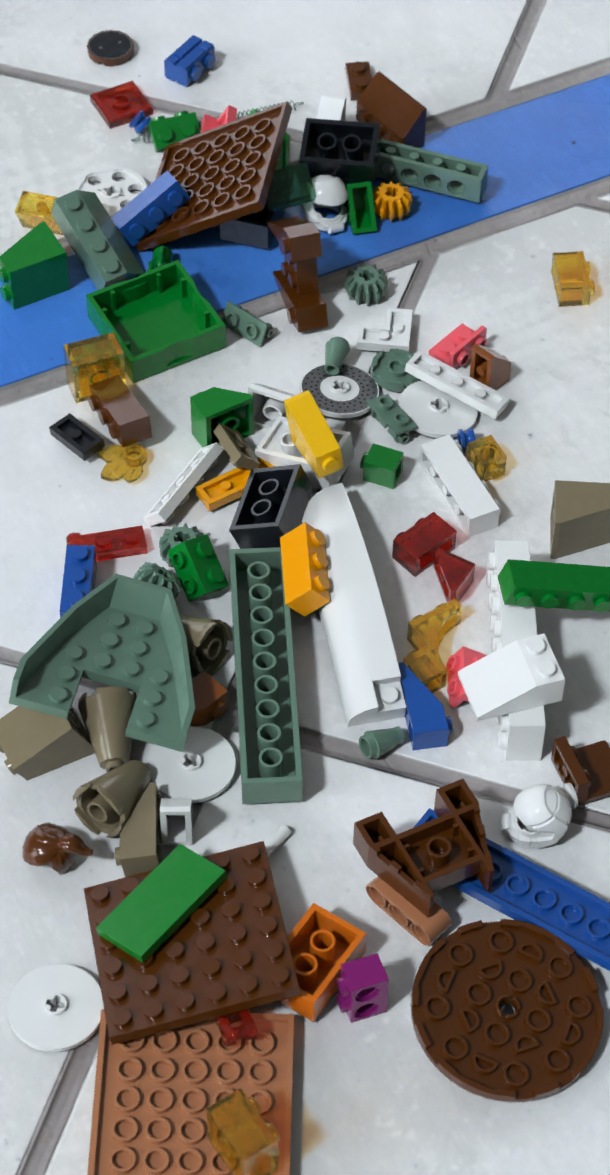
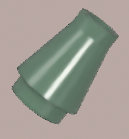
[324,337,351,375]
[359,726,405,759]

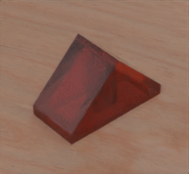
[433,548,475,609]

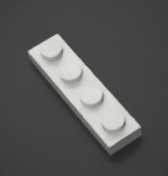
[404,350,510,419]
[143,442,223,526]

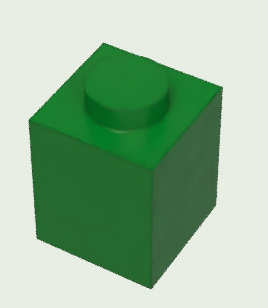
[360,443,404,489]

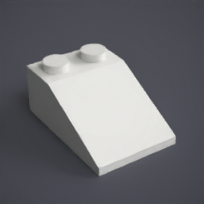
[254,416,355,490]
[458,633,565,721]

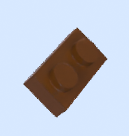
[345,61,372,101]

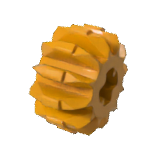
[373,181,412,222]

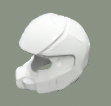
[300,175,348,234]
[501,784,572,849]

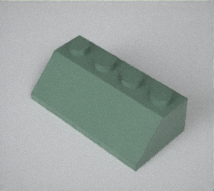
[51,190,144,290]

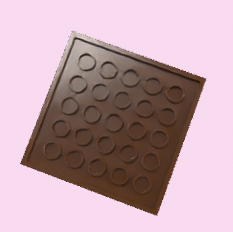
[135,101,292,252]
[84,841,301,1045]

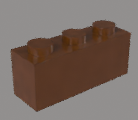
[88,375,152,447]

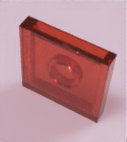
[90,81,153,129]

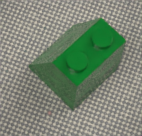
[0,221,70,310]

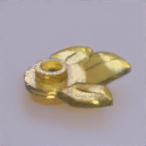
[97,443,148,483]

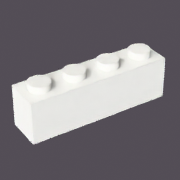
[419,434,501,537]

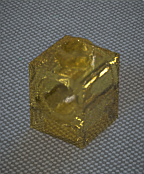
[466,435,507,482]

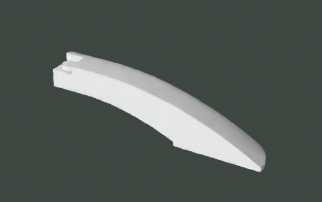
[300,483,407,727]

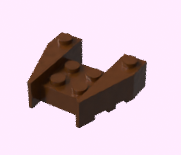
[268,216,328,332]
[353,779,494,918]

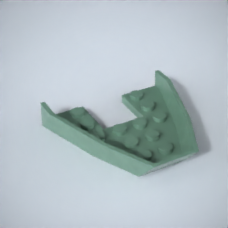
[9,574,195,752]

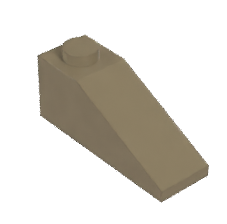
[115,782,162,877]

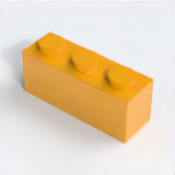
[280,522,330,617]

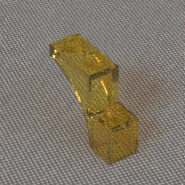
[403,599,462,693]

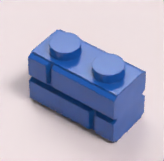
[164,35,216,87]

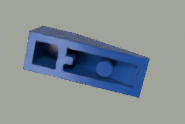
[398,662,453,750]

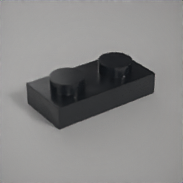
[49,413,105,461]

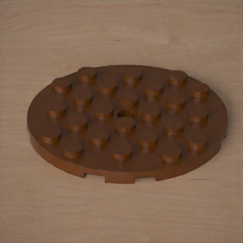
[410,919,604,1102]

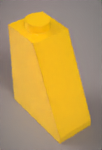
[284,390,344,479]

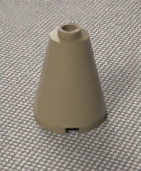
[180,615,233,675]
[78,686,136,772]
[73,760,151,838]

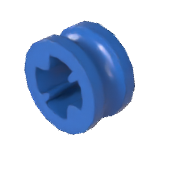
[129,110,151,134]
[457,428,476,453]

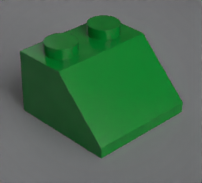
[190,387,254,447]

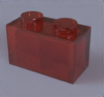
[392,512,457,577]

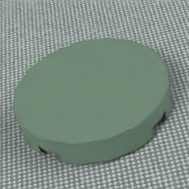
[370,349,421,392]

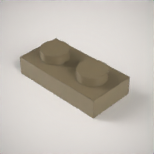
[213,423,260,470]

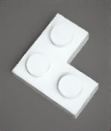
[357,308,413,352]

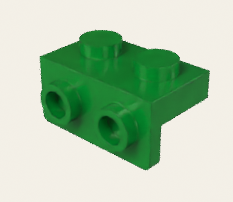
[146,111,201,152]
[168,534,229,602]

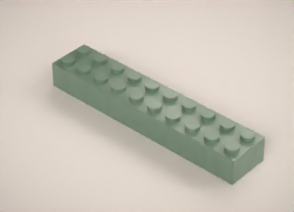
[229,547,303,804]

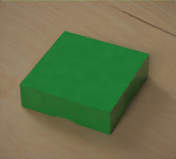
[86,260,226,383]

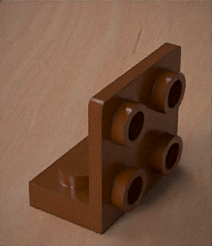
[551,736,610,805]

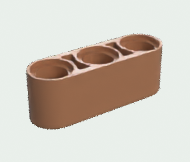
[365,876,452,946]

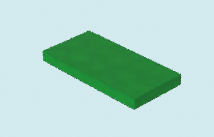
[96,844,227,963]

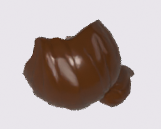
[23,822,93,875]

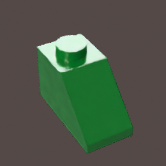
[344,181,377,234]

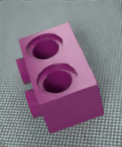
[336,953,389,1023]

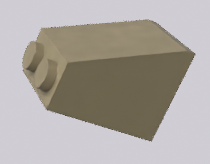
[550,480,610,559]
[0,706,95,781]

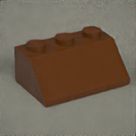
[356,71,427,148]

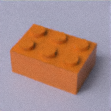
[278,903,367,1022]

